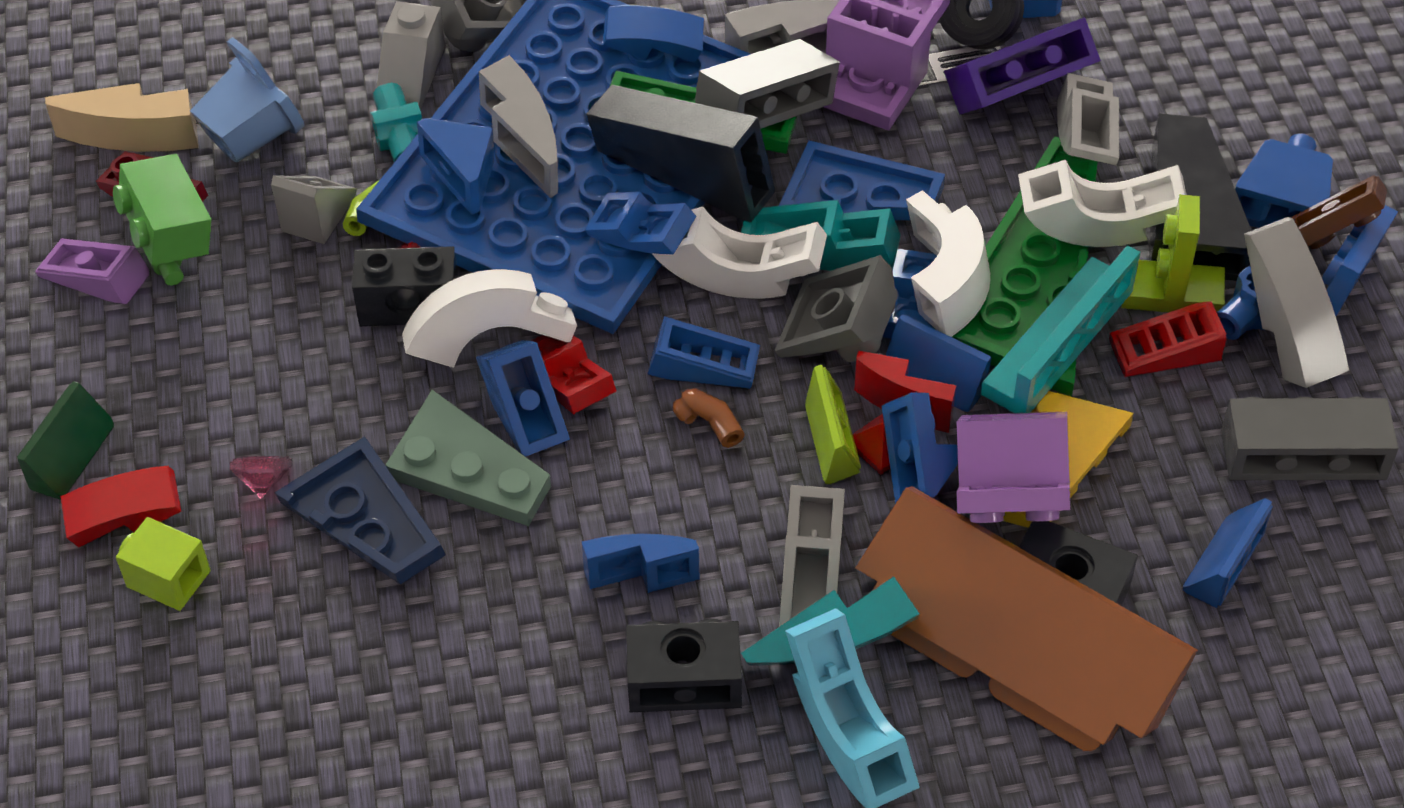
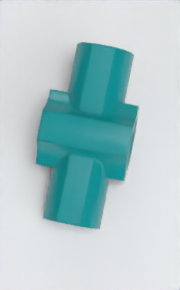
[370,83,422,162]

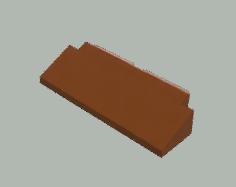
[855,486,1198,751]

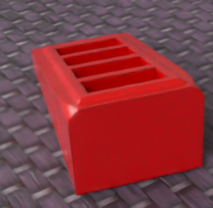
[1109,301,1226,377]

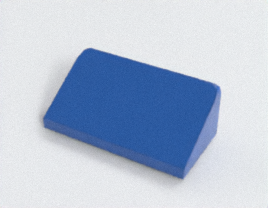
[886,314,991,412]
[1183,498,1273,608]

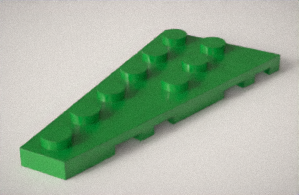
[934,136,1098,397]

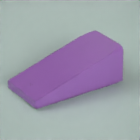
[35,238,149,304]

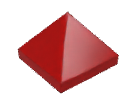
[853,413,890,475]

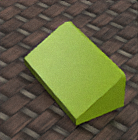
[805,365,861,484]

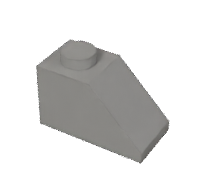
[376,1,446,110]

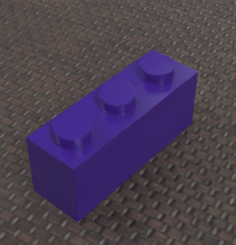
[943,17,1101,115]

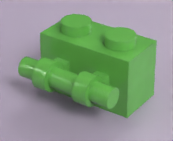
[113,153,212,286]

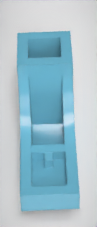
[785,608,920,808]

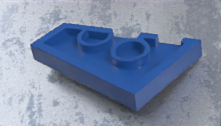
[779,140,945,220]
[1322,205,1398,316]

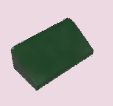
[17,381,114,499]

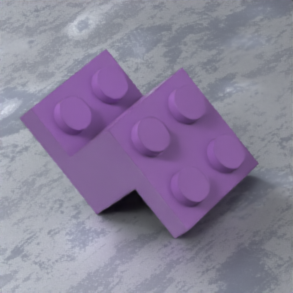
[824,0,950,131]
[956,411,1070,523]

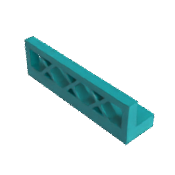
[981,245,1141,413]

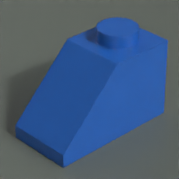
[476,340,570,457]

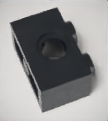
[352,246,459,327]
[1019,521,1138,606]
[626,619,742,713]

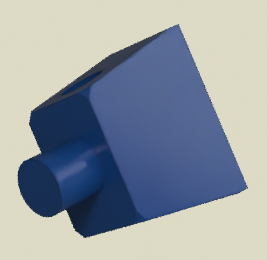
[1235,134,1333,228]

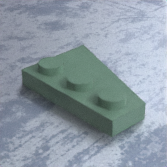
[385,390,551,526]

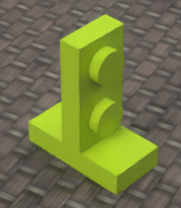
[1121,194,1225,313]

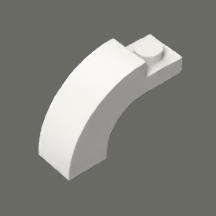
[1018,160,1187,247]
[906,190,990,337]
[652,207,827,299]
[402,269,577,368]

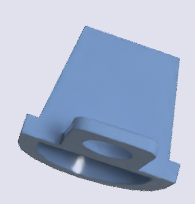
[190,37,304,162]

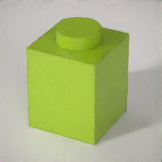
[116,517,211,611]

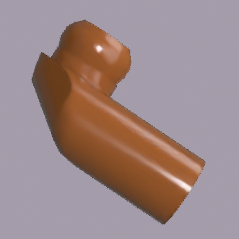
[672,388,745,448]

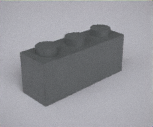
[695,39,840,128]
[1221,396,1399,480]

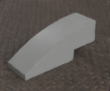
[725,0,839,54]
[479,55,558,198]
[1057,73,1119,165]
[1244,217,1349,388]
[779,485,845,627]

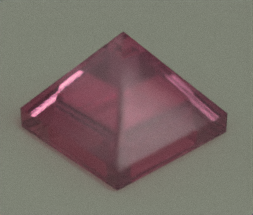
[230,456,292,499]

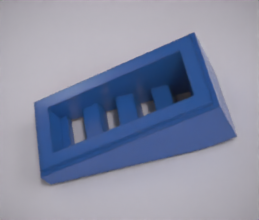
[647,316,760,388]

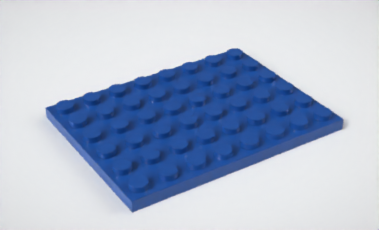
[356,0,751,334]

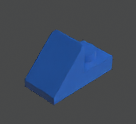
[882,393,958,504]

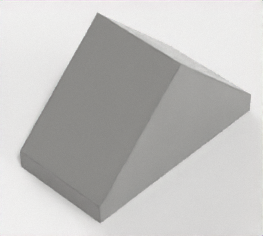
[271,175,357,244]

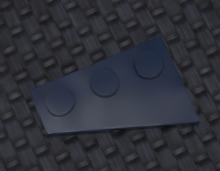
[274,436,446,584]

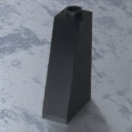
[586,85,775,222]
[1149,113,1251,281]

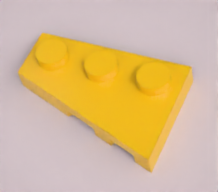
[1003,391,1134,528]

